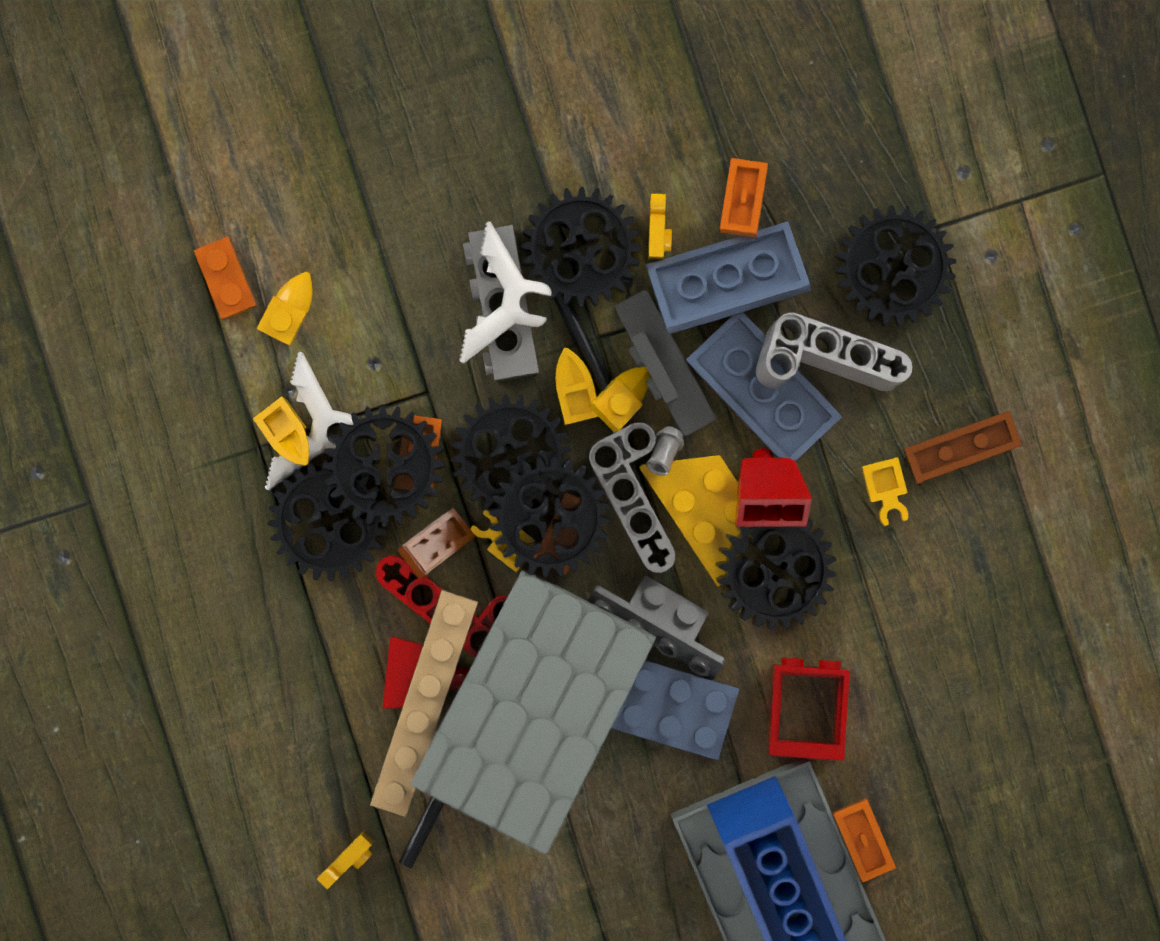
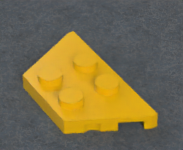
[639,455,750,587]

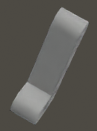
[756,312,912,392]
[589,422,675,573]

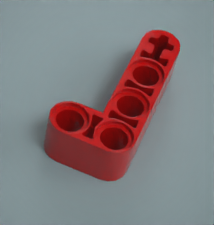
[376,555,509,658]

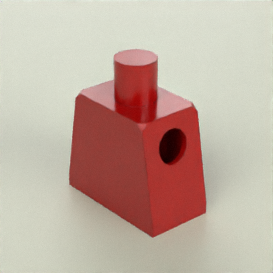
[735,448,812,527]
[382,636,470,709]

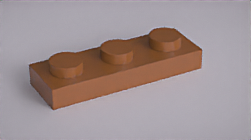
[903,411,1022,484]

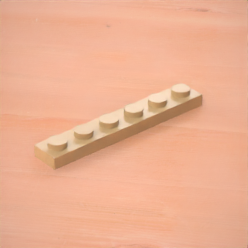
[370,590,478,817]

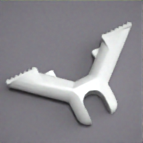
[459,221,551,364]
[264,352,353,490]

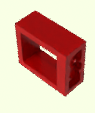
[767,657,850,761]

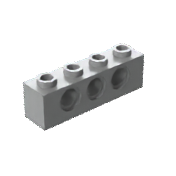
[463,225,539,382]

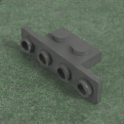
[615,290,716,436]
[587,575,726,679]

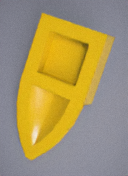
[256,271,313,346]
[555,348,599,425]
[589,366,650,432]
[253,396,309,466]

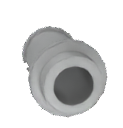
[646,426,684,476]

